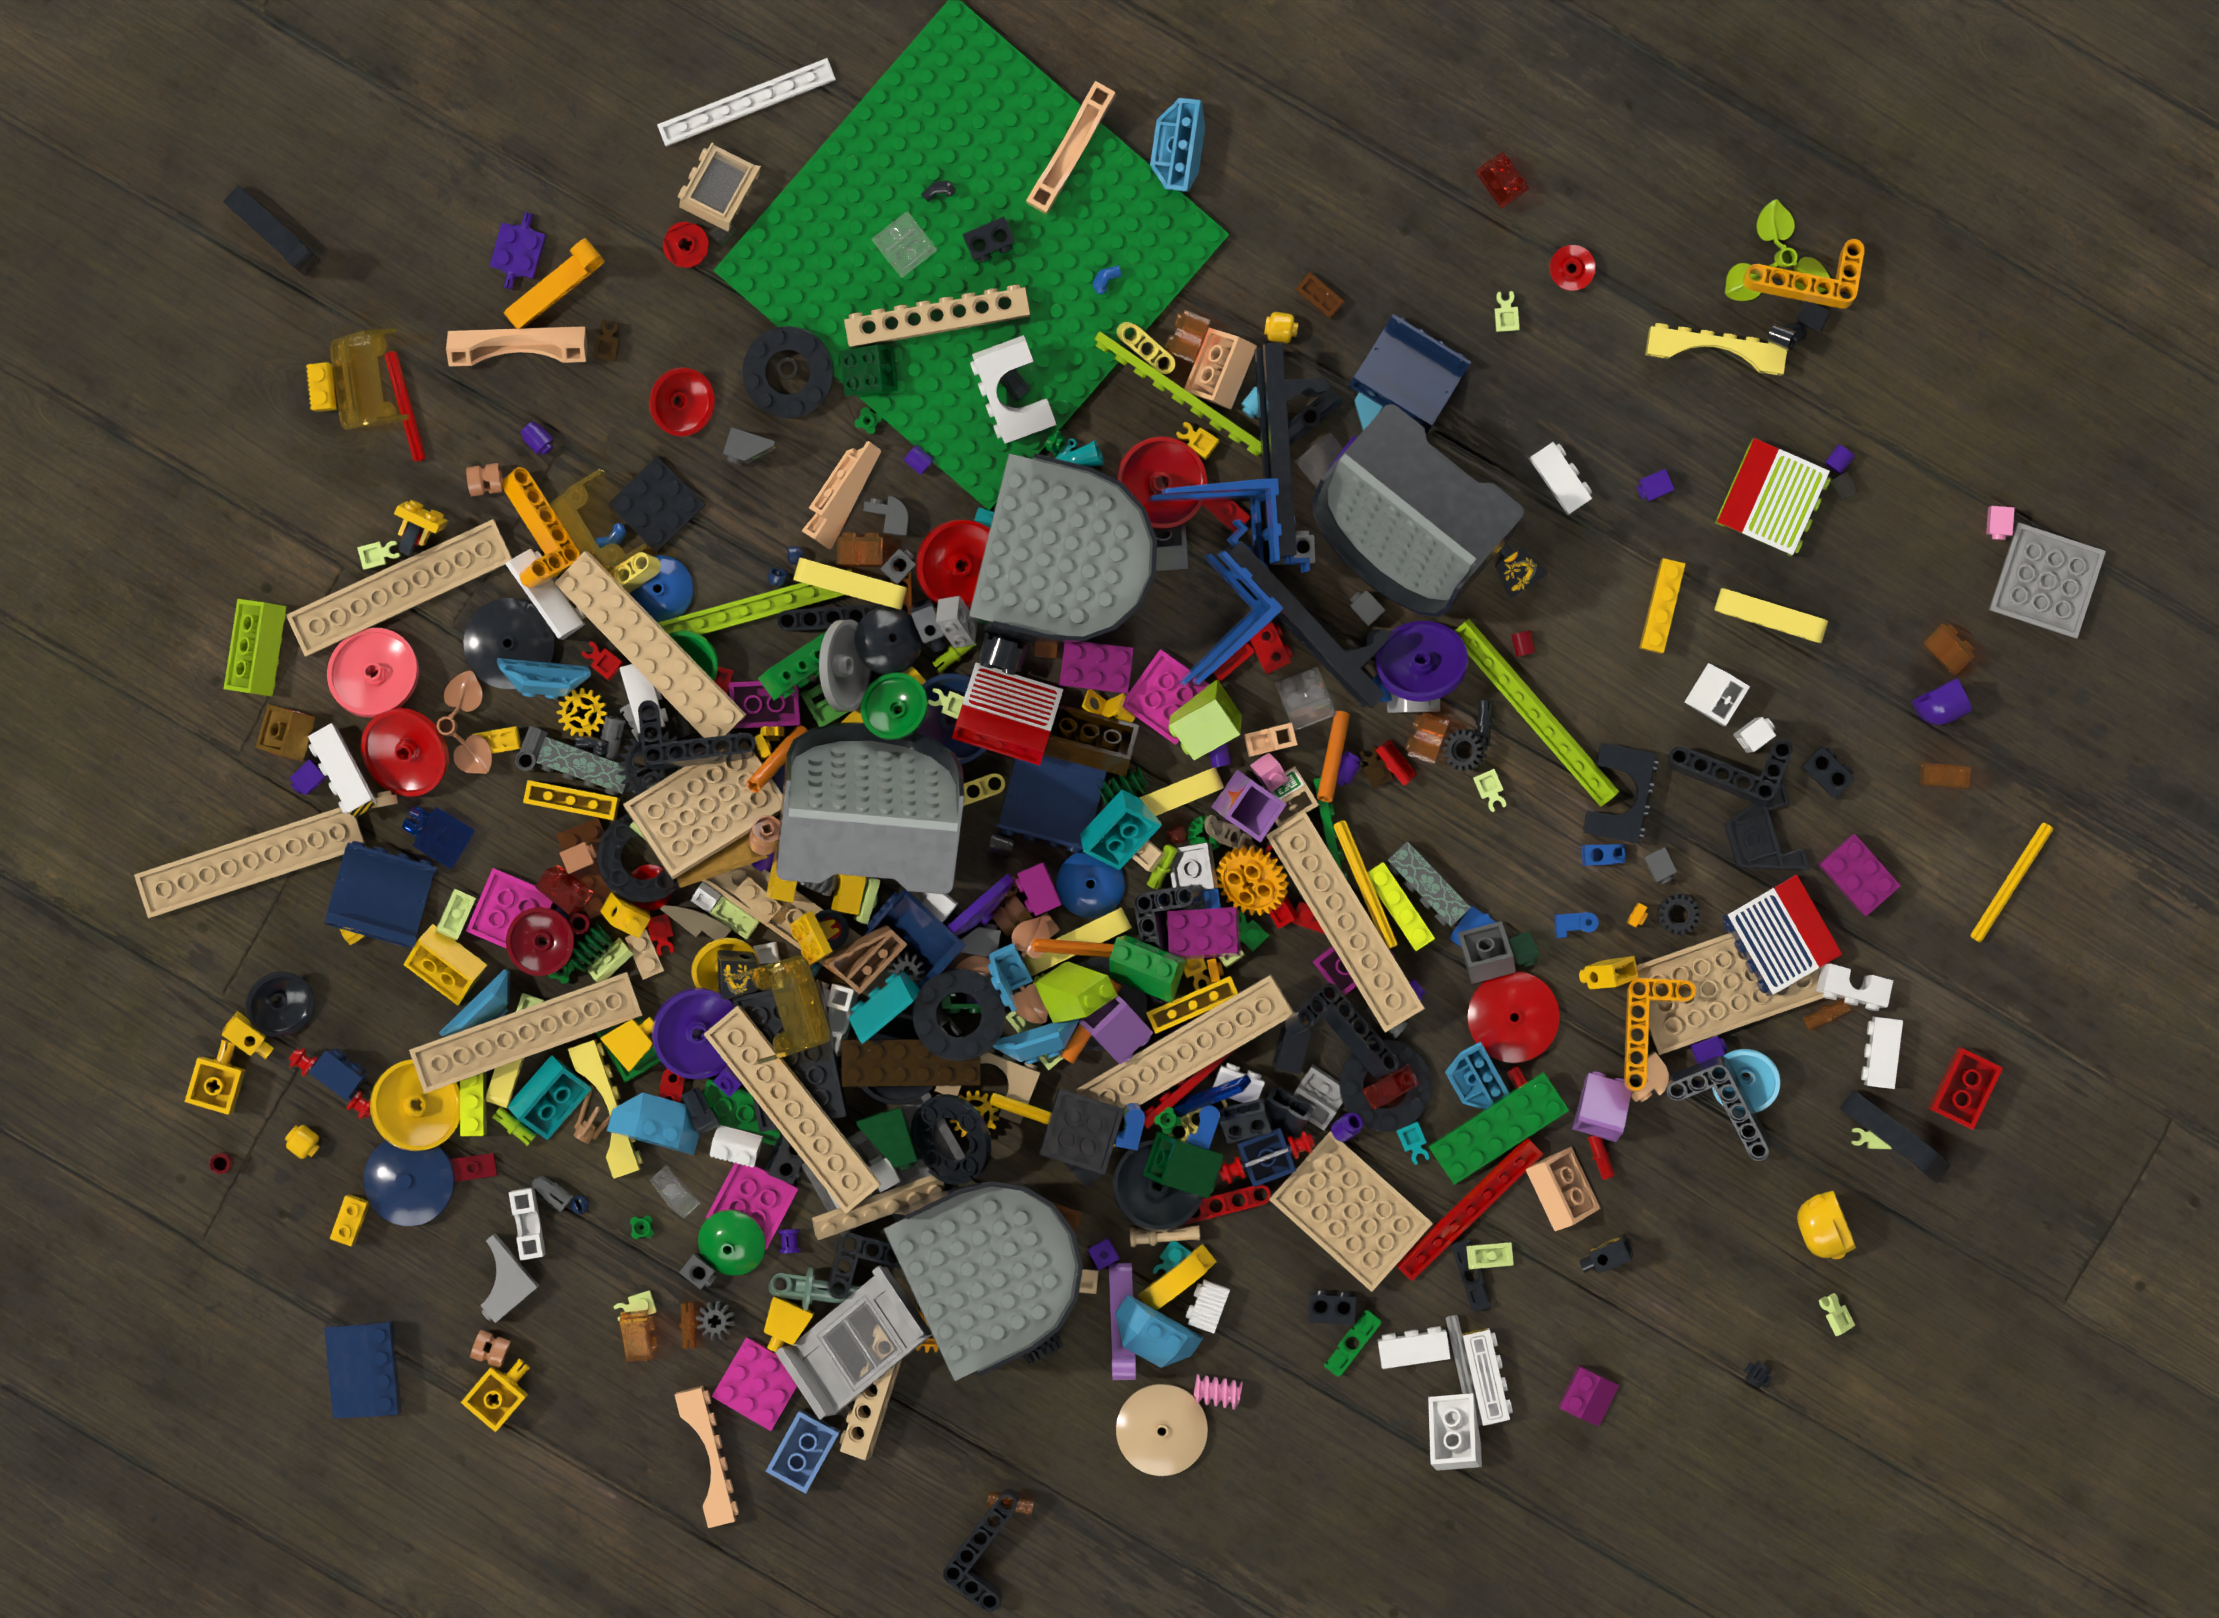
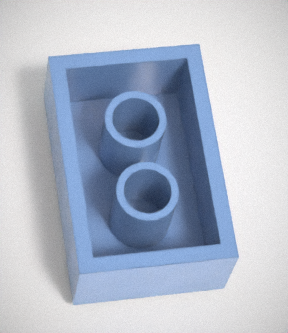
[766,1408,840,1494]

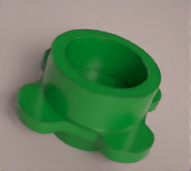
[855,407,882,434]
[1046,431,1066,457]
[548,962,574,984]
[1154,1107,1182,1135]
[630,1215,654,1239]

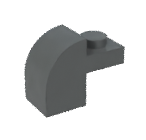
[863,496,909,536]

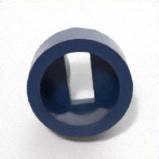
[787,546,804,565]
[768,568,787,587]
[570,1195,589,1214]

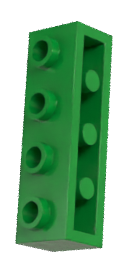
[758,632,826,701]

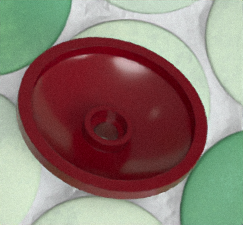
[506,907,574,976]

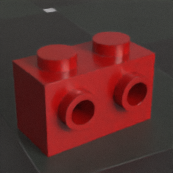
[1250,621,1293,675]

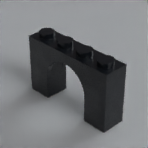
[1582,743,1659,844]

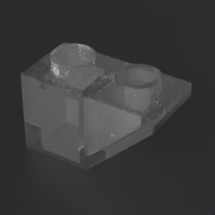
[649,1165,700,1219]

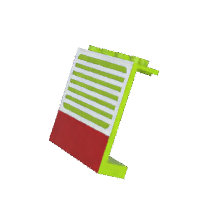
[1715,438,1831,556]

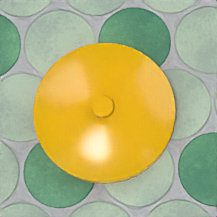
[370,1059,460,1151]

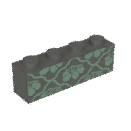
[536,737,628,797]
[1387,841,1471,926]

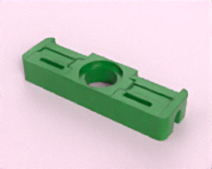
[1324,1310,1381,1377]

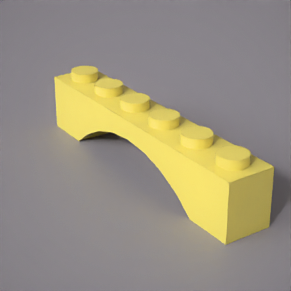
[1645,323,1787,376]
[568,1039,643,1179]

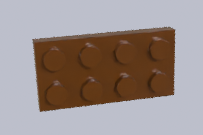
[556,817,617,919]

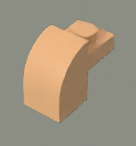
[1244,723,1297,757]
[1631,1051,1669,1102]

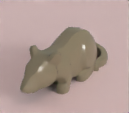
[1204,815,1259,852]

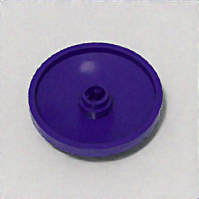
[1375,621,1468,702]
[947,873,1014,936]
[652,988,734,1079]

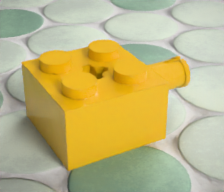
[185,1040,246,1115]
[461,1359,530,1432]

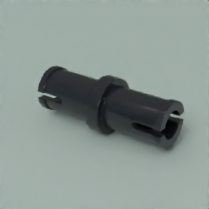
[1475,699,1493,746]

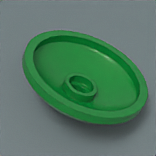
[669,630,718,682]
[861,673,928,740]
[698,1210,766,1276]

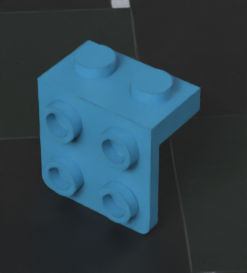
[988,943,1033,1012]

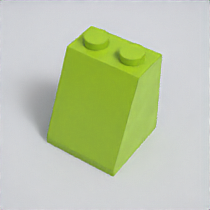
[1168,680,1242,760]
[1034,962,1118,1023]

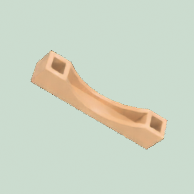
[1026,81,1116,215]
[446,327,587,366]
[675,1386,739,1528]

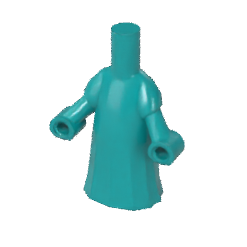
[1056,439,1104,467]

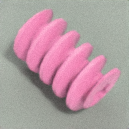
[1194,1374,1242,1410]

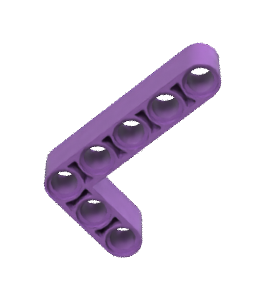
[1109,1263,1136,1380]

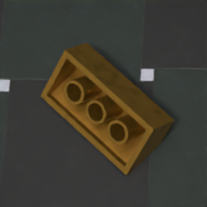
[676,832,767,888]

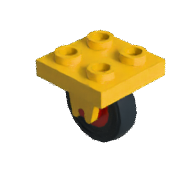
[394,500,448,556]
[790,909,849,965]

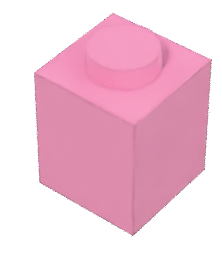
[1986,506,2014,540]
[1250,752,1289,793]

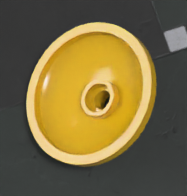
[691,938,760,1000]

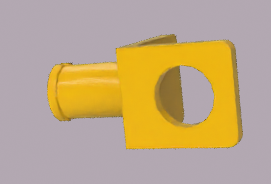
[1082,689,1135,723]

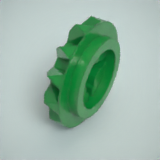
[1188,816,1221,851]

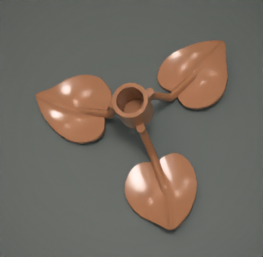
[437,671,492,774]
[955,916,1050,1023]

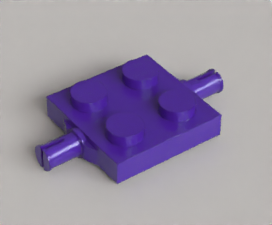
[490,212,547,290]

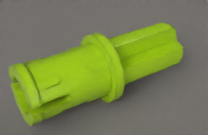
[1147,845,1177,890]

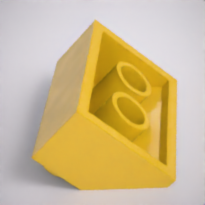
[403,924,487,1006]

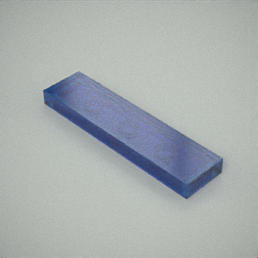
[1172,1075,1252,1117]

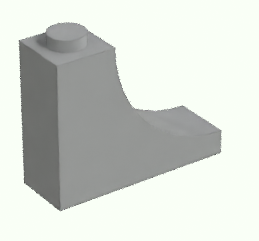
[480,1233,540,1323]

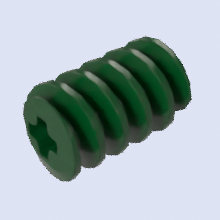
[1097,766,1148,806]
[569,922,614,972]

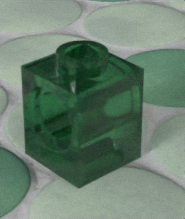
[1508,930,1540,967]

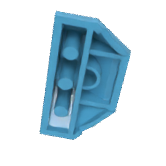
[1150,98,1205,192]
[497,658,591,699]
[439,969,510,1036]
[993,1018,1080,1064]
[1445,1042,1509,1109]
[607,1093,699,1155]
[1115,1294,1203,1368]

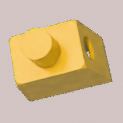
[600,892,650,938]
[1579,956,1639,989]
[221,1011,274,1059]
[600,1017,654,1072]
[764,1296,815,1352]

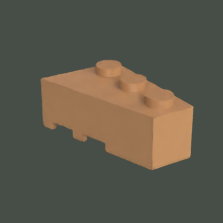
[823,924,907,994]

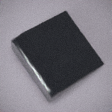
[1797,301,1831,332]

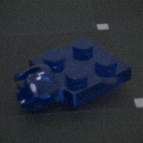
[402,806,476,870]

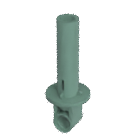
[769,1267,867,1311]

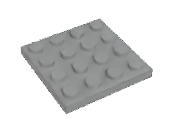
[1989,523,2106,639]

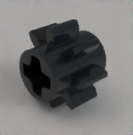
[1744,1360,1773,1388]

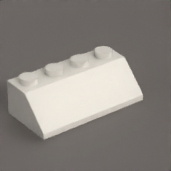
[505,549,585,640]

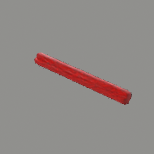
[384,351,426,462]

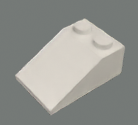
[1428,1393,1482,1471]

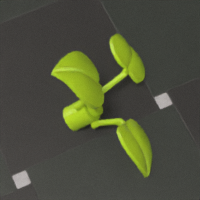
[1725,199,1830,301]

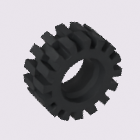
[1443,729,1488,771]
[1657,894,1700,935]
[1023,1332,1064,1364]

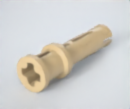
[1130,1225,1200,1247]

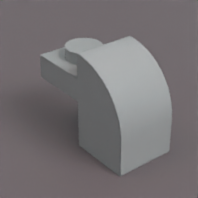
[1387,692,1440,713]

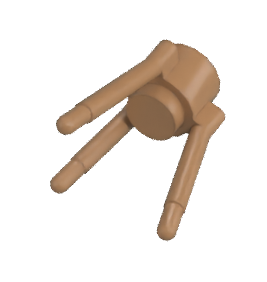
[573,1084,610,1144]

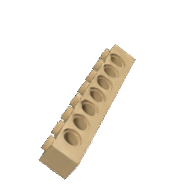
[844,284,1031,349]
[840,1276,919,1460]

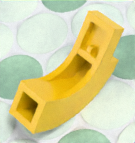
[1138,1244,1216,1310]

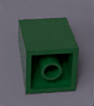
[857,1106,918,1170]
[1143,1132,1223,1199]

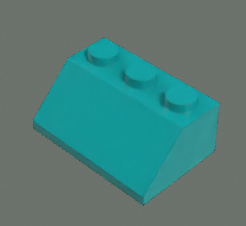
[1080,790,1162,870]
[849,970,920,1044]
[507,1055,592,1140]

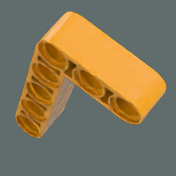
[504,238,605,329]
[1743,239,1864,308]
[502,467,580,588]
[1624,978,1696,1092]

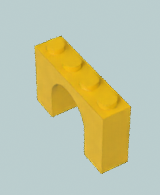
[766,848,866,915]

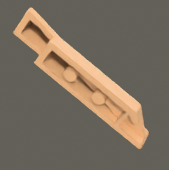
[802,441,881,549]

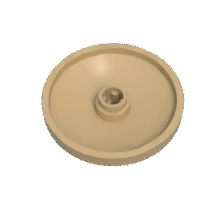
[1116,1384,1208,1476]

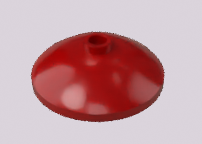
[649,367,715,436]

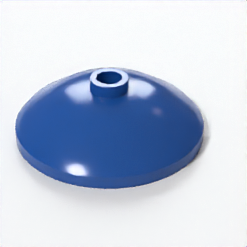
[628,555,694,623]
[1056,851,1125,918]

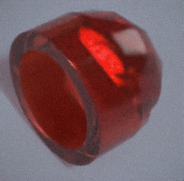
[1166,825,1187,844]

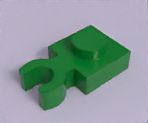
[1239,911,1269,951]

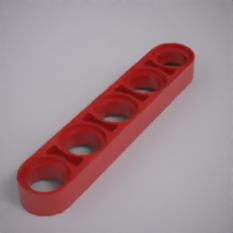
[1181,1184,1271,1226]

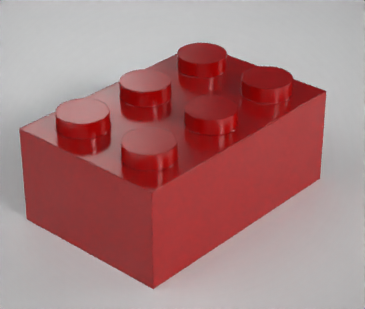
[1928,1047,2003,1130]

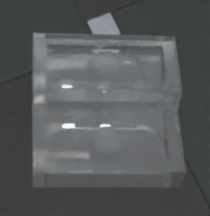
[871,212,937,278]
[1294,432,1343,489]

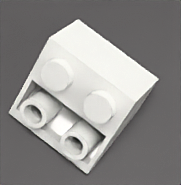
[1684,663,1750,726]
[1212,1062,1265,1103]

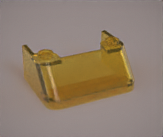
[330,328,409,430]
[550,469,651,572]
[731,955,830,1064]

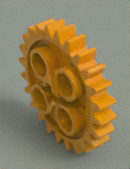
[1216,846,1289,916]

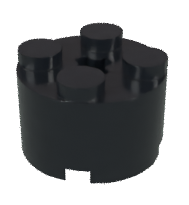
[978,632,1030,675]

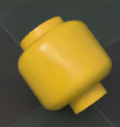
[1264,312,1298,343]
[285,1125,320,1159]

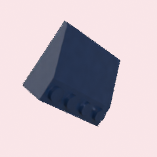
[324,1321,402,1418]

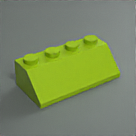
[224,599,286,696]

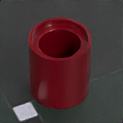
[1511,630,1536,657]
[569,913,591,934]
[209,1152,234,1174]

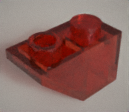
[1362,1064,1420,1110]

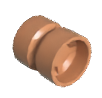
[466,463,504,497]
[748,815,780,855]
[992,895,1033,937]
[470,1330,511,1369]

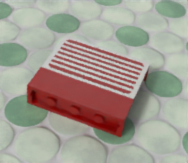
[952,663,1063,765]

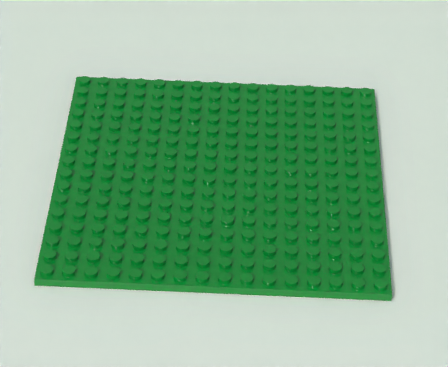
[713,0,1229,511]

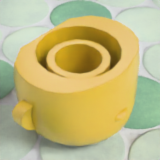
[1797,1191,1856,1259]

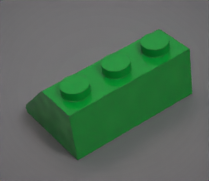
[1109,935,1187,1003]

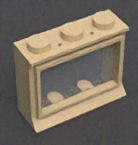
[678,143,761,232]

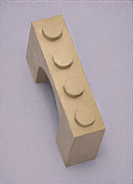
[935,1036,1041,1124]

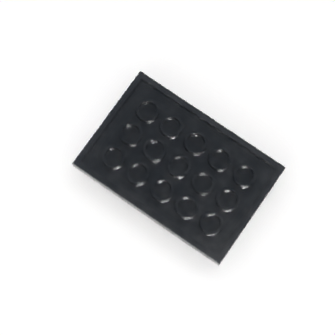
[733,980,848,1132]

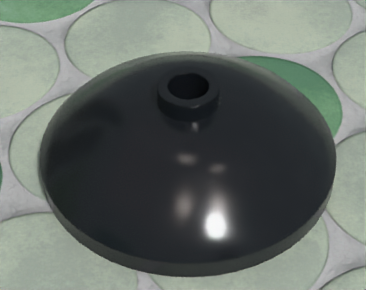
[854,606,922,675]
[245,971,314,1037]

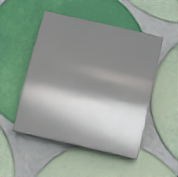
[1292,1065,1342,1130]

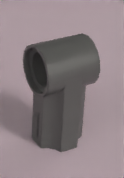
[515,726,549,773]

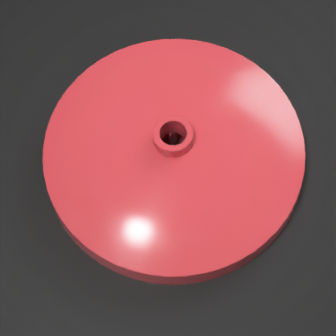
[327,628,419,718]

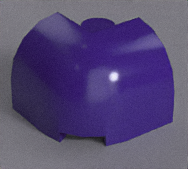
[1911,678,1972,725]

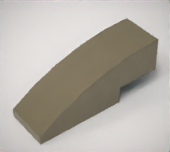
[660,905,732,940]

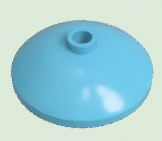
[1712,1049,1780,1112]

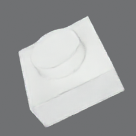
[691,882,721,913]

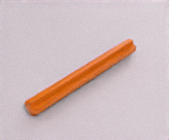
[1031,938,1114,958]

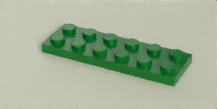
[1429,1071,1569,1185]

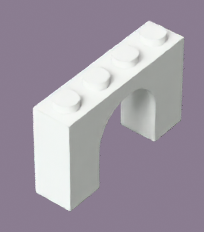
[970,335,1056,443]

